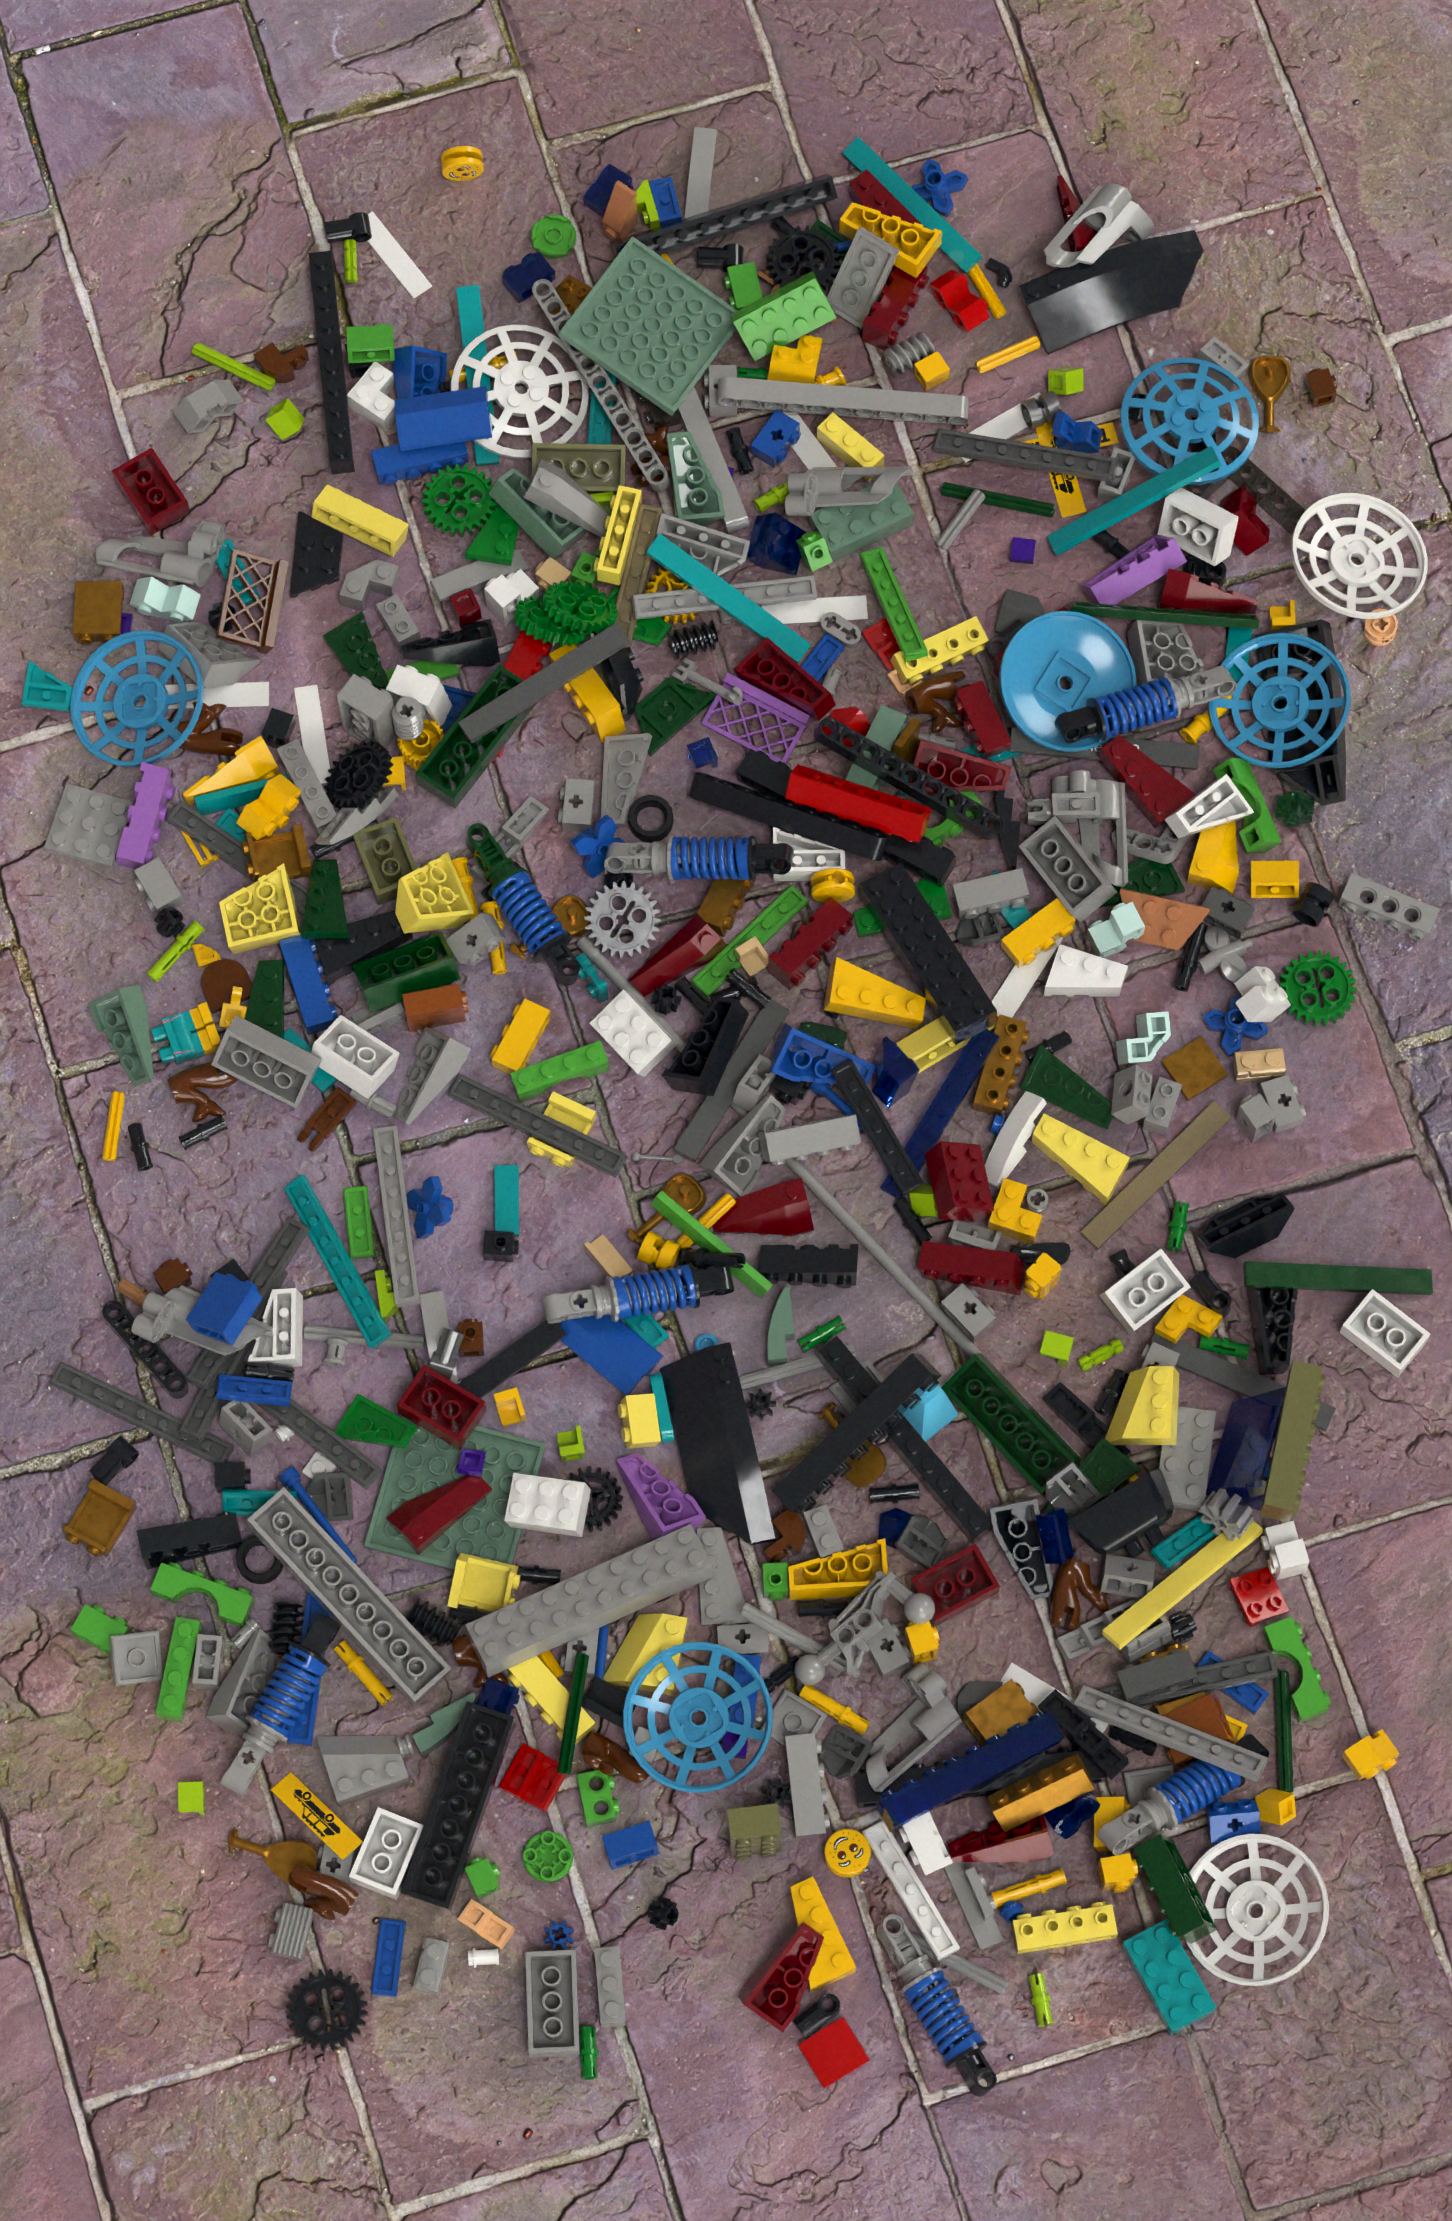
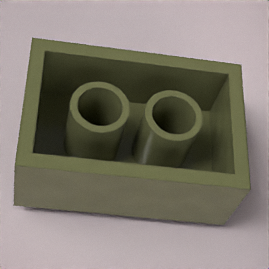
[352,817,417,905]

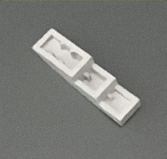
[985,1091,1047,1188]

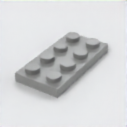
[827,227,900,329]

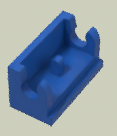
[602,1821,659,1870]

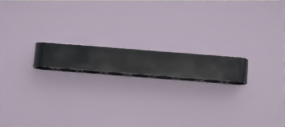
[814,717,1004,840]
[688,772,888,861]

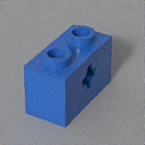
[751,409,801,468]
[1206,1799,1261,1843]

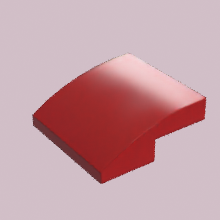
[861,618,923,671]
[499,1744,566,1812]
[798,2017,871,2089]

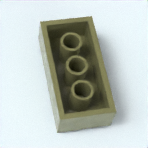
[532,443,626,494]
[727,1803,781,1860]

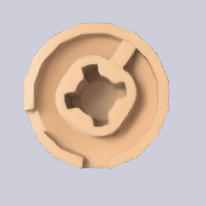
[1363,609,1398,646]

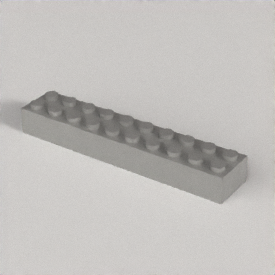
[247,1487,452,1707]
[465,1524,713,1678]

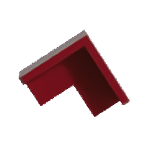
[1220,486,1270,556]

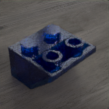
[746,512,807,575]
[872,1036,920,1108]

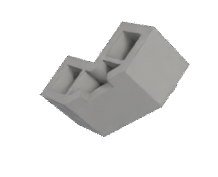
[173,379,244,433]
[339,559,400,612]

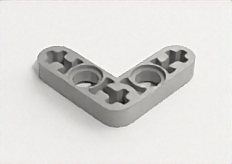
[1111,825,1190,864]

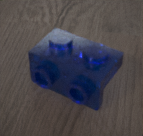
[1036,1508,1074,1564]
[476,1677,520,1715]

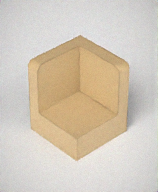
[734,936,769,977]

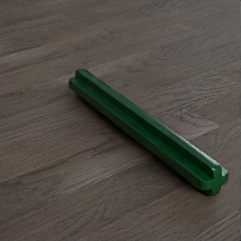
[941,482,1055,517]
[557,1653,589,1775]
[1275,1671,1294,1793]

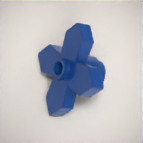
[911,159,968,217]
[570,815,625,878]
[1203,993,1268,1057]
[406,1176,454,1239]

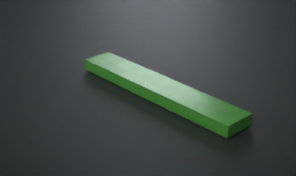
[860,547,928,662]
[691,885,809,999]
[650,1191,772,1298]

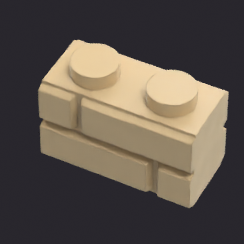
[1233,1048,1286,1083]

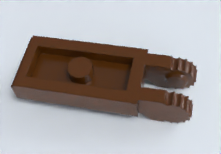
[297,1087,357,1152]

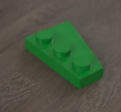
[465,504,519,566]
[607,587,672,647]
[334,1394,418,1449]

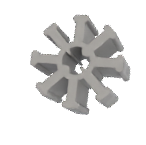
[1199,1488,1254,1541]

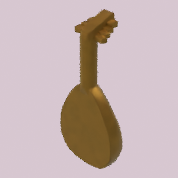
[1249,355,1291,434]
[509,895,591,960]
[627,1173,707,1245]
[818,1402,887,1487]
[228,1828,318,1883]

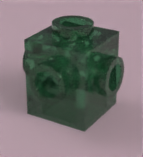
[1275,791,1315,828]

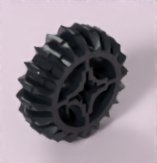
[563,1466,623,1533]

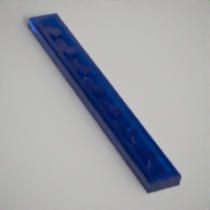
[880,1029,1000,1200]

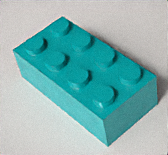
[1121,1919,1216,2036]

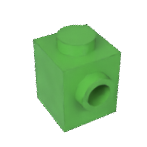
[796,531,833,571]
[571,551,598,589]
[763,1562,789,1601]
[464,1857,501,1899]

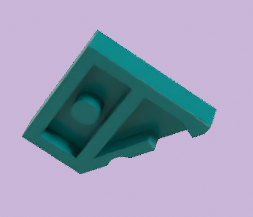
[22,661,73,712]
[575,953,608,1004]

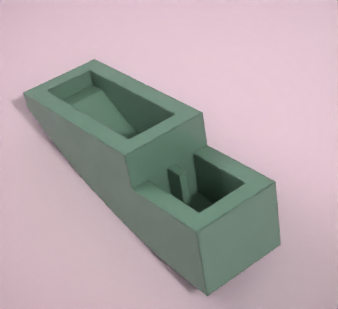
[767,1287,795,1366]
[412,1692,477,1757]

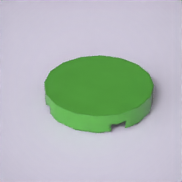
[531,214,576,259]

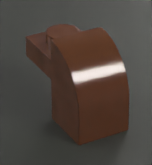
[253,342,309,383]
[764,1509,805,1563]

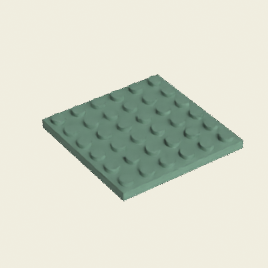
[558,236,737,416]
[364,1416,546,1571]

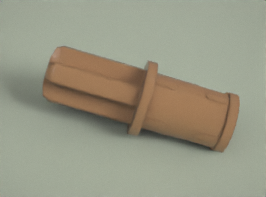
[116,1278,148,1307]

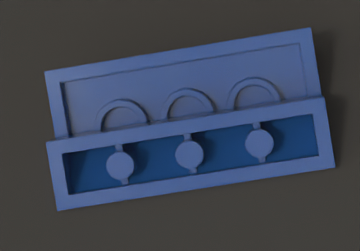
[395,386,492,451]
[560,1304,663,1396]

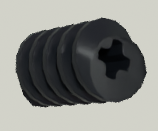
[667,620,718,659]
[406,1597,462,1647]
[268,1602,304,1656]

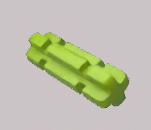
[344,239,358,283]
[1078,1339,1124,1371]

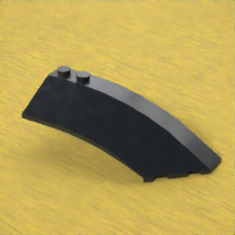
[1019,230,1204,355]
[660,1342,776,1545]

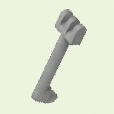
[670,657,743,705]

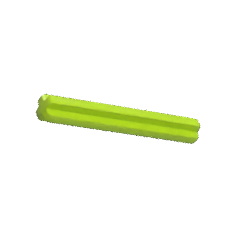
[191,342,276,391]

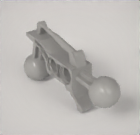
[794,1571,935,1685]

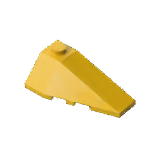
[183,736,279,805]
[1187,821,1239,895]

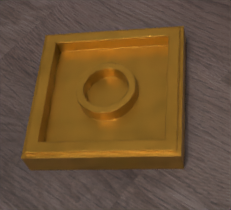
[890,718,921,771]
[1161,1036,1228,1101]

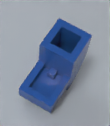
[1052,412,1102,453]

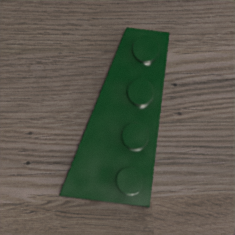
[244,960,284,1039]

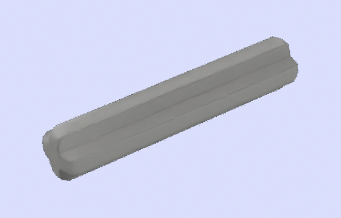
[936,489,985,550]

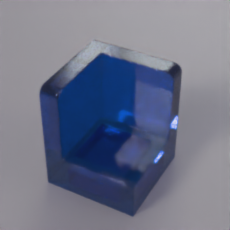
[687,737,718,769]
[878,1508,914,1549]

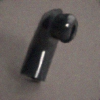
[986,258,1013,288]

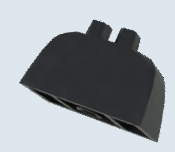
[1067,1469,1174,1558]

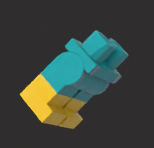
[151,1002,221,1065]

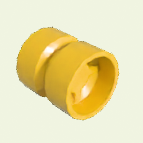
[637,1231,681,1270]

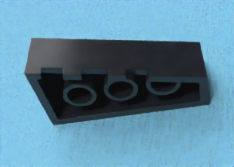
[314,910,413,986]
[662,996,749,1096]
[759,1244,859,1288]
[1247,1287,1298,1375]
[136,1512,243,1570]

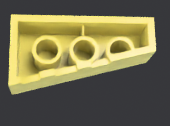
[1031,1114,1130,1206]

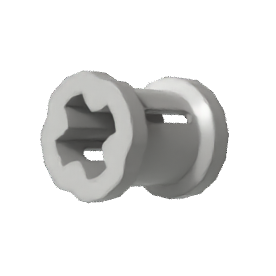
[323,1338,349,1368]

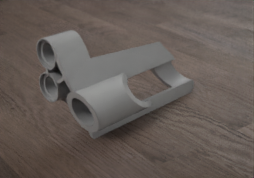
[1043,183,1154,268]
[785,466,914,516]
[96,520,226,587]
[1052,770,1128,888]
[131,1285,273,1356]
[866,1662,963,1792]

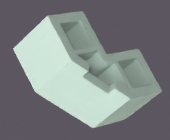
[130,577,201,623]
[1087,902,1145,958]
[1116,1011,1171,1065]

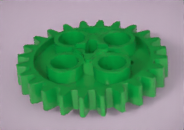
[422,463,497,537]
[542,580,618,635]
[513,595,588,647]
[1279,950,1357,1027]

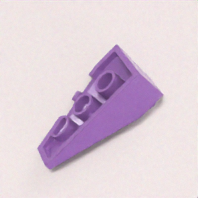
[616,1452,706,1540]

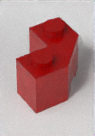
[929,269,990,332]

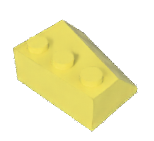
[395,852,474,934]
[219,863,301,954]
[1105,1366,1180,1445]
[604,1613,688,1696]

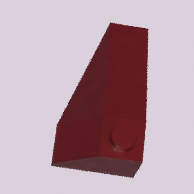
[1056,175,1098,252]
[1160,569,1258,614]
[908,738,1012,793]
[629,914,727,997]
[708,1178,814,1237]
[386,1475,492,1555]
[947,1814,1054,1862]
[738,1922,824,2033]

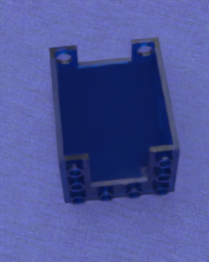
[1206,1387,1286,1511]

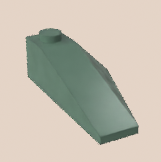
[666,431,725,526]
[88,984,154,1086]

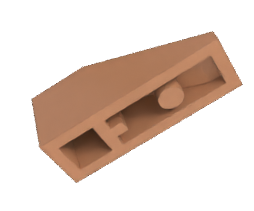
[602,180,638,240]

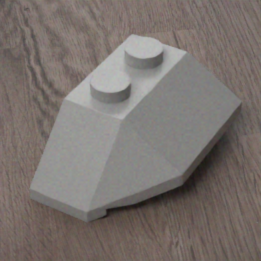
[655,513,750,577]

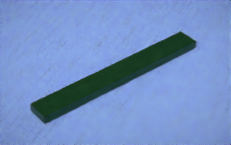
[1069,601,1259,629]
[1243,1261,1433,1295]

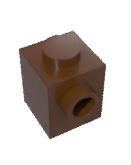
[1304,368,1337,408]
[153,1258,193,1295]
[458,1319,484,1357]

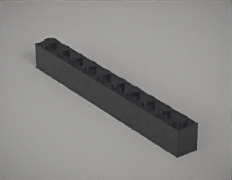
[610,174,838,258]
[308,251,355,474]
[736,749,956,888]
[817,1336,992,1545]
[855,1748,1108,1808]

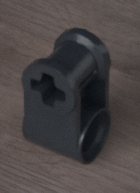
[1184,556,1226,587]

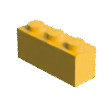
[1001,898,1075,968]
[490,998,551,1075]

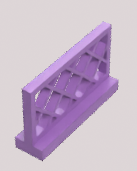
[701,673,812,764]

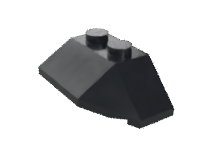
[589,631,644,721]
[1197,1193,1295,1258]

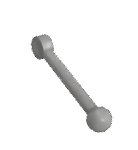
[631,1152,682,1165]

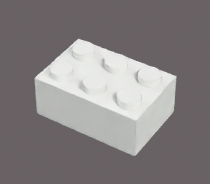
[1158,488,1239,566]
[386,665,452,728]
[590,989,678,1077]
[311,1015,399,1099]
[1099,1249,1191,1334]
[1340,1289,1430,1378]
[504,1473,591,1537]
[349,1807,424,1900]

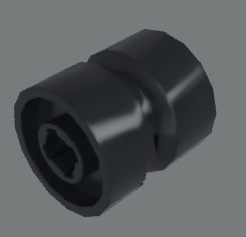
[1291,882,1334,927]

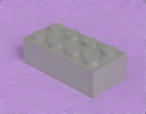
[337,674,397,749]
[1019,816,1117,922]
[211,1015,322,1109]
[1158,1406,1216,1513]
[525,1950,580,2058]

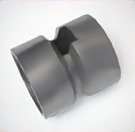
[1020,391,1062,430]

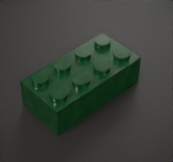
[352,931,461,1012]
[1134,1834,1218,1944]

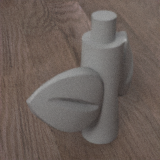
[1197,926,1253,983]

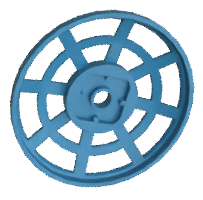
[1120,358,1259,485]
[70,630,204,767]
[1209,633,1351,768]
[623,1642,773,1793]

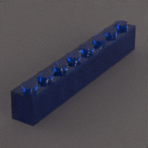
[875,1712,1065,1832]

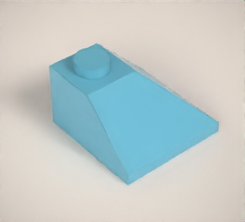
[903,1385,958,1442]

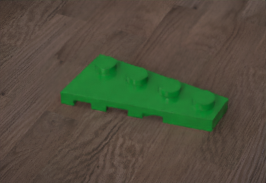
[853,879,952,938]

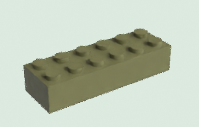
[1260,1361,1326,1522]

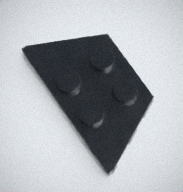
[290,511,343,598]

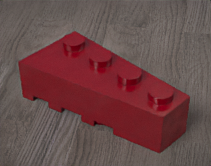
[1097,735,1196,829]

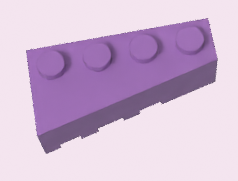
[1081,535,1187,605]
[116,762,176,869]

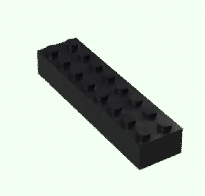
[860,863,997,1045]
[772,1353,942,1513]
[401,1701,517,1911]

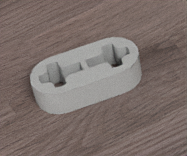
[821,612,861,648]

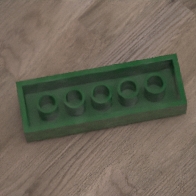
[415,665,537,809]
[941,1353,1082,1495]

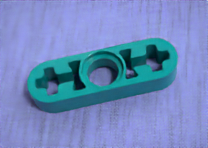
[649,1373,675,1444]

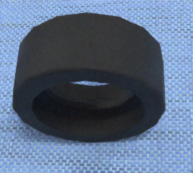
[628,795,674,843]
[236,1536,283,1584]

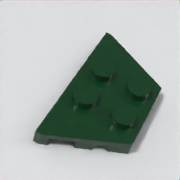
[634,677,717,756]

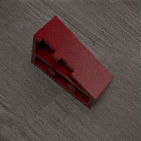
[952,680,1012,759]

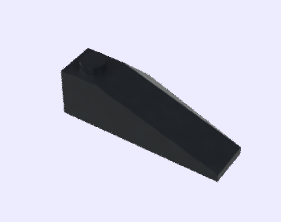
[401,619,501,667]
[989,1496,1054,1600]

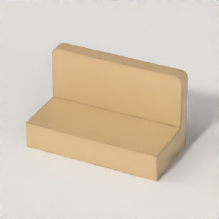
[584,1234,633,1278]

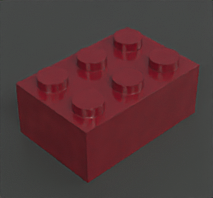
[112,448,190,536]
[925,1141,994,1223]
[397,1365,486,1450]
[910,1544,1000,1626]

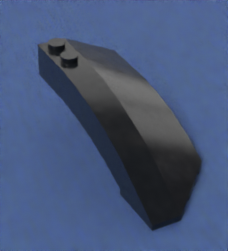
[1255,619,1346,806]

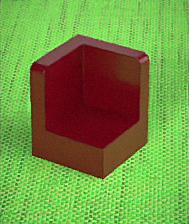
[450,588,482,628]

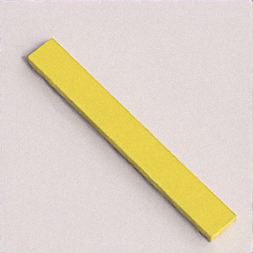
[1102,1521,1263,1650]

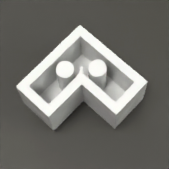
[347,362,395,432]
[484,569,540,626]
[1234,966,1291,1022]
[1260,1521,1310,1580]

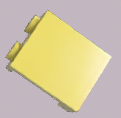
[527,1092,597,1168]
[447,1553,521,1612]

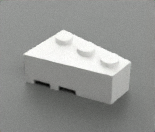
[1164,774,1254,839]
[773,827,845,881]
[1044,944,1128,997]
[247,1288,303,1367]
[888,1786,953,1876]

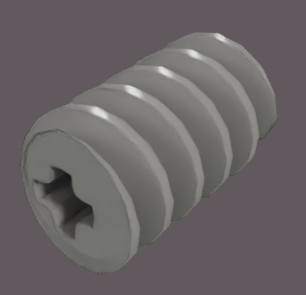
[884,332,936,377]
[392,697,424,741]

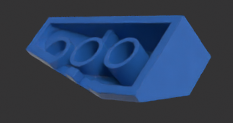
[393,345,447,399]

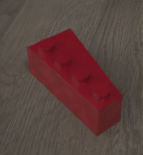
[849,169,924,271]
[862,266,929,351]
[734,637,836,721]
[768,897,853,990]
[917,1241,1026,1296]

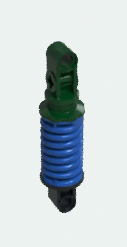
[466,823,580,986]

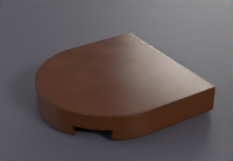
[201,959,253,1014]

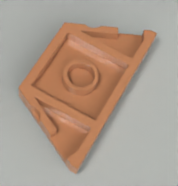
[1120,888,1211,951]

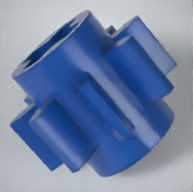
[544,1920,574,1951]

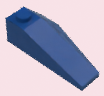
[770,1023,876,1085]

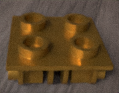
[538,275,592,316]

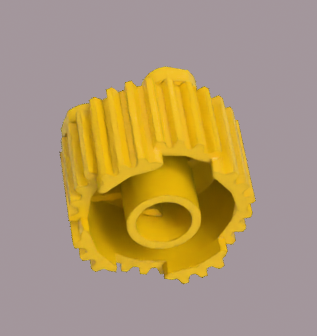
[397,719,444,771]

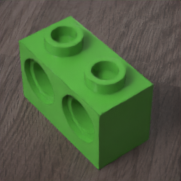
[577,1770,620,1827]

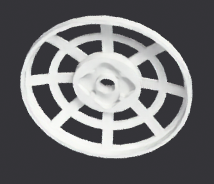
[450,325,589,460]
[1291,493,1428,619]
[1186,1834,1329,1986]

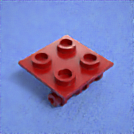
[1229,1567,1289,1627]

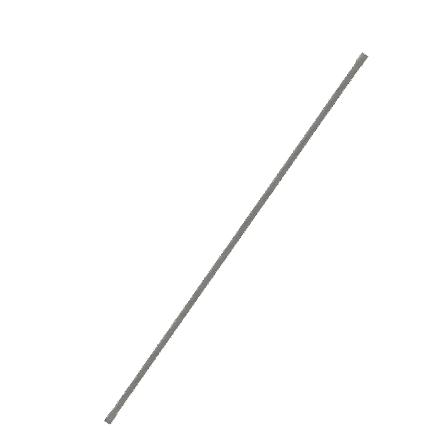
[576,936,1184,1572]

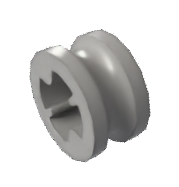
[1026,1188,1048,1213]
[396,1734,414,1759]

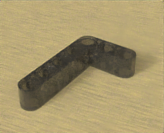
[1187,446,1308,535]

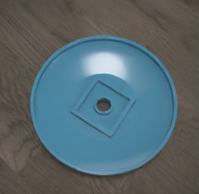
[999,611,1137,752]

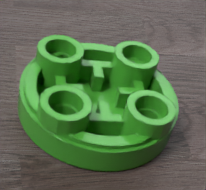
[523,1831,573,1883]

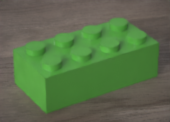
[731,271,836,361]

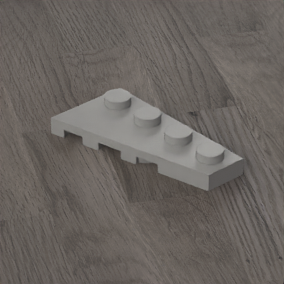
[601,733,652,827]
[696,1527,749,1627]

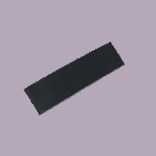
[995,790,1021,871]
[1043,1382,1132,1458]
[1038,1689,1129,1780]

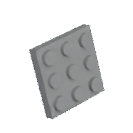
[44,783,135,869]

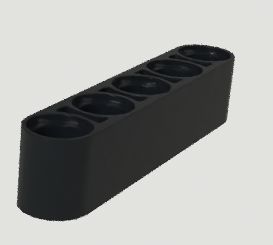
[102,1300,188,1399]

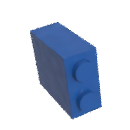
[186,1272,263,1346]

